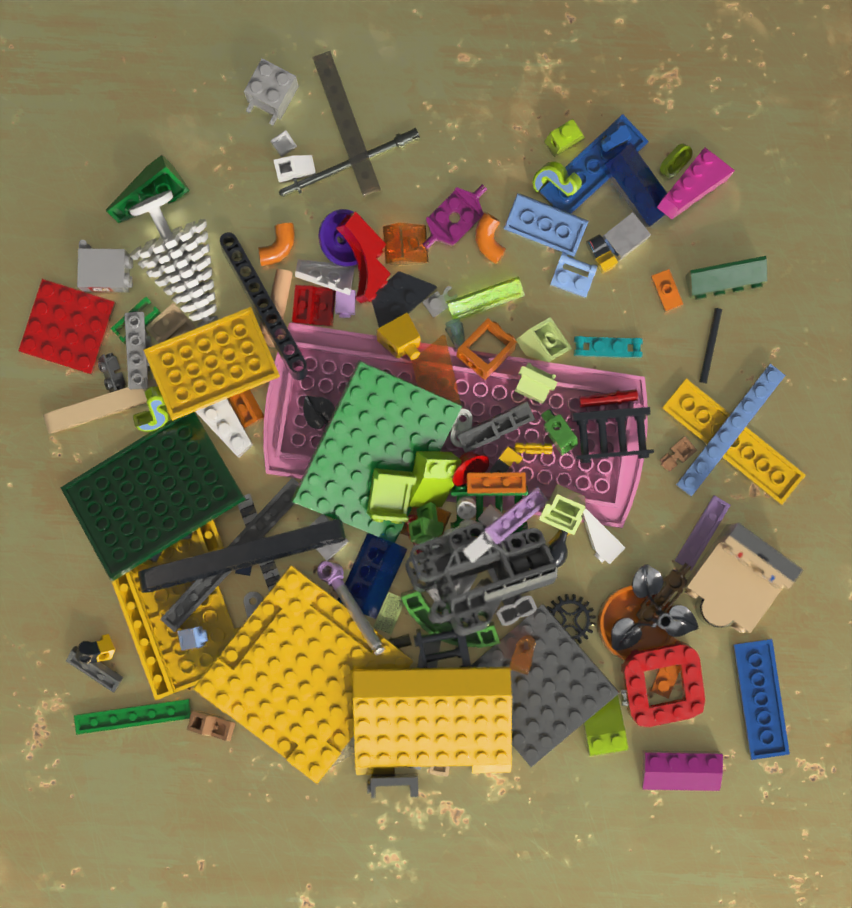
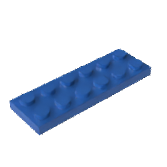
[539,114,649,214]
[733,639,790,760]

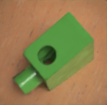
[541,409,578,456]

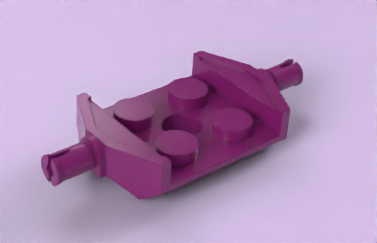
[422,184,487,250]

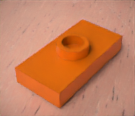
[651,269,683,312]

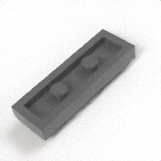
[66,646,123,693]

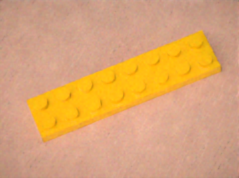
[661,378,806,505]

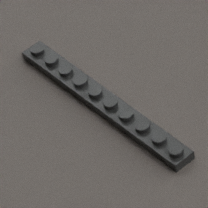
[160,477,299,632]

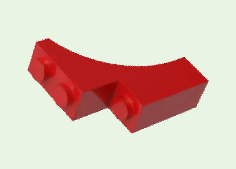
[336,212,391,303]

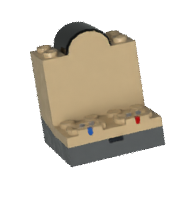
[684,523,803,634]

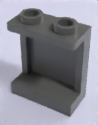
[367,773,418,798]

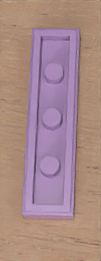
[485,486,549,545]
[674,495,731,571]

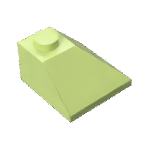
[516,317,572,362]

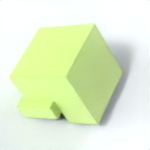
[514,362,558,404]
[539,484,586,535]

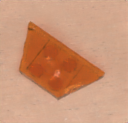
[412,335,461,405]

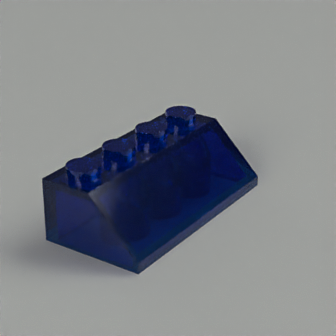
[600,143,667,227]
[337,533,407,619]

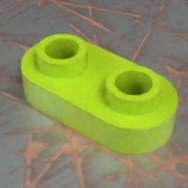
[660,143,693,178]

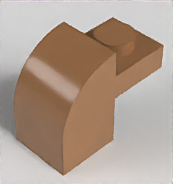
[187,711,235,741]

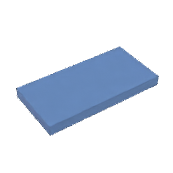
[504,193,589,257]

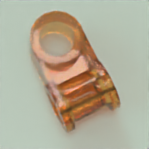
[509,635,536,675]

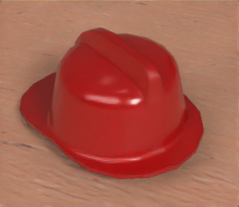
[452,452,489,486]

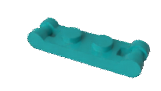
[574,336,643,358]

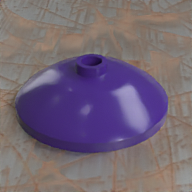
[318,209,364,267]

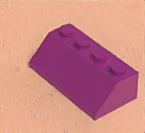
[642,750,723,791]

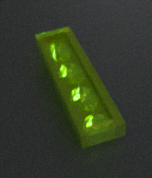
[447,277,525,321]

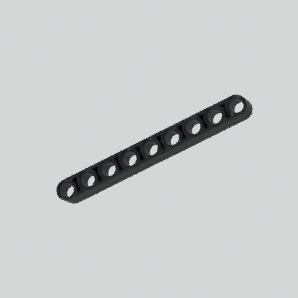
[220,232,308,380]

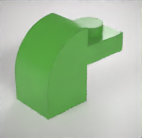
[408,502,444,544]

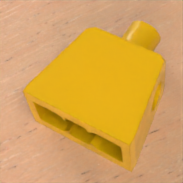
[377,313,420,360]

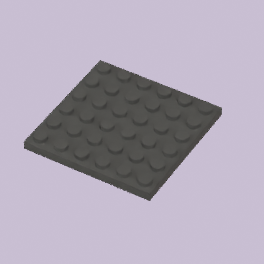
[471,604,619,767]

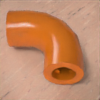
[475,212,506,264]
[258,223,295,266]

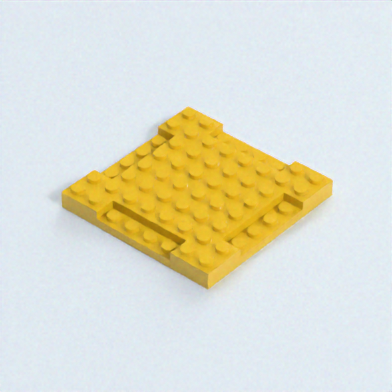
[194,565,414,784]

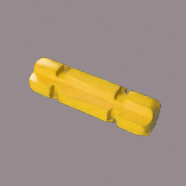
[515,443,553,454]

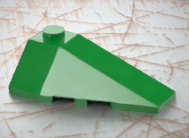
[106,155,189,223]

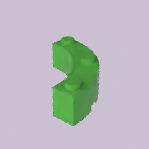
[401,589,500,648]

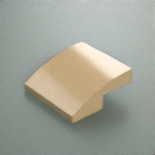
[146,302,196,343]

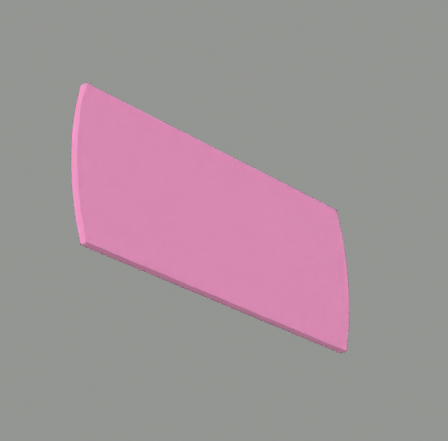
[263,323,648,528]

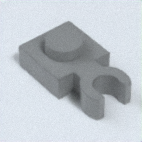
[422,286,458,318]

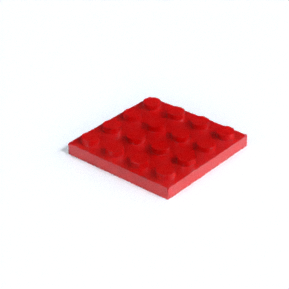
[18,279,116,375]

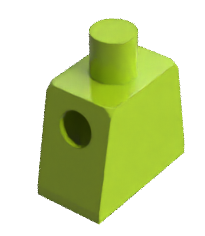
[544,119,585,157]

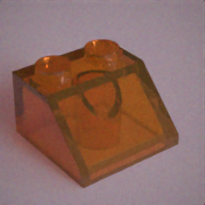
[383,223,429,265]

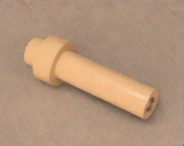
[259,269,293,347]

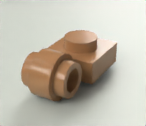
[660,436,698,472]

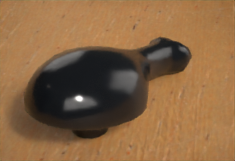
[548,530,568,569]

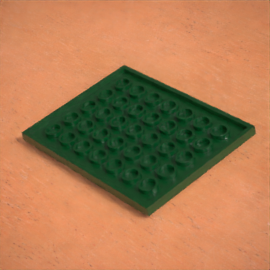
[60,412,246,582]

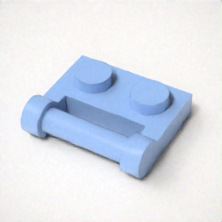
[550,252,598,298]

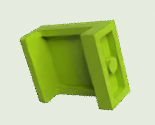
[367,468,416,524]

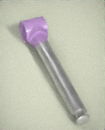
[317,561,385,655]

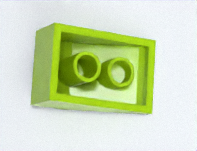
[408,451,461,507]
[583,695,628,756]

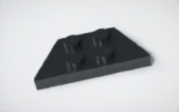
[372,271,437,328]

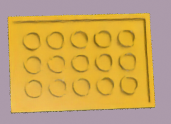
[144,307,280,420]

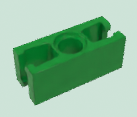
[110,297,161,344]

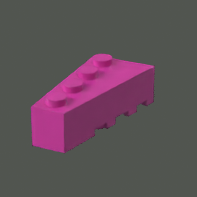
[657,147,735,219]

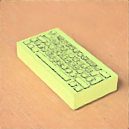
[374,592,404,635]

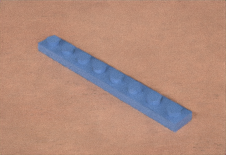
[676,364,786,496]

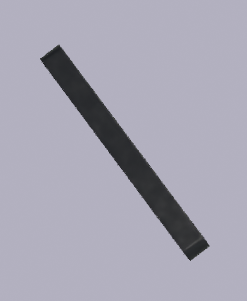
[138,519,346,593]

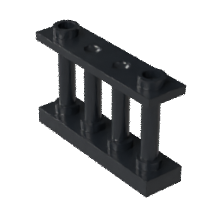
[571,407,654,464]
[413,621,472,668]

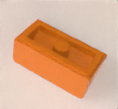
[228,389,264,428]

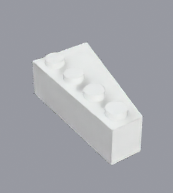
[195,399,253,458]

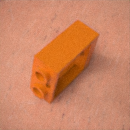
[456,318,517,380]

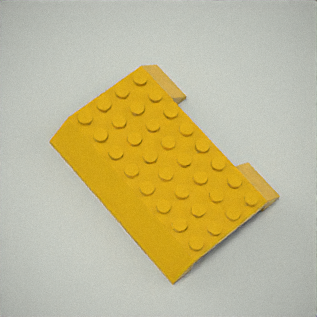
[112,520,242,700]
[353,667,512,775]

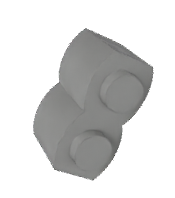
[496,596,537,626]

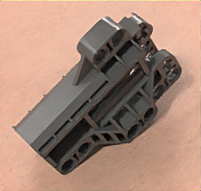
[405,522,557,636]

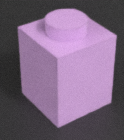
[335,290,356,318]

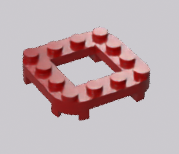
[621,641,705,727]

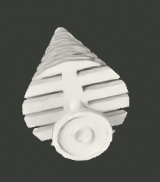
[129,190,218,327]

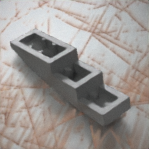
[457,401,535,453]

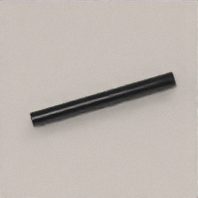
[699,308,722,384]

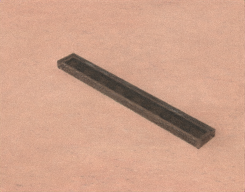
[312,51,381,196]

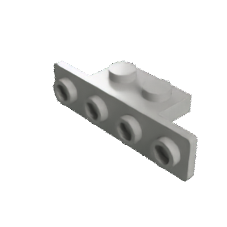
[125,312,152,390]

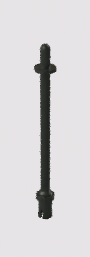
[279,128,420,196]

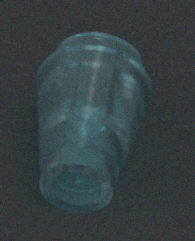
[445,319,466,349]

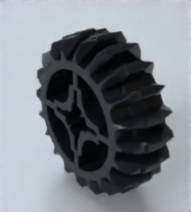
[547,594,596,644]

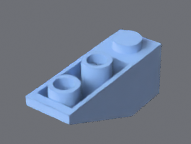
[178,626,208,650]

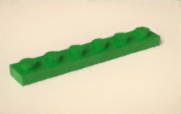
[74,699,191,735]

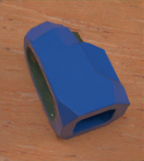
[601,121,631,153]

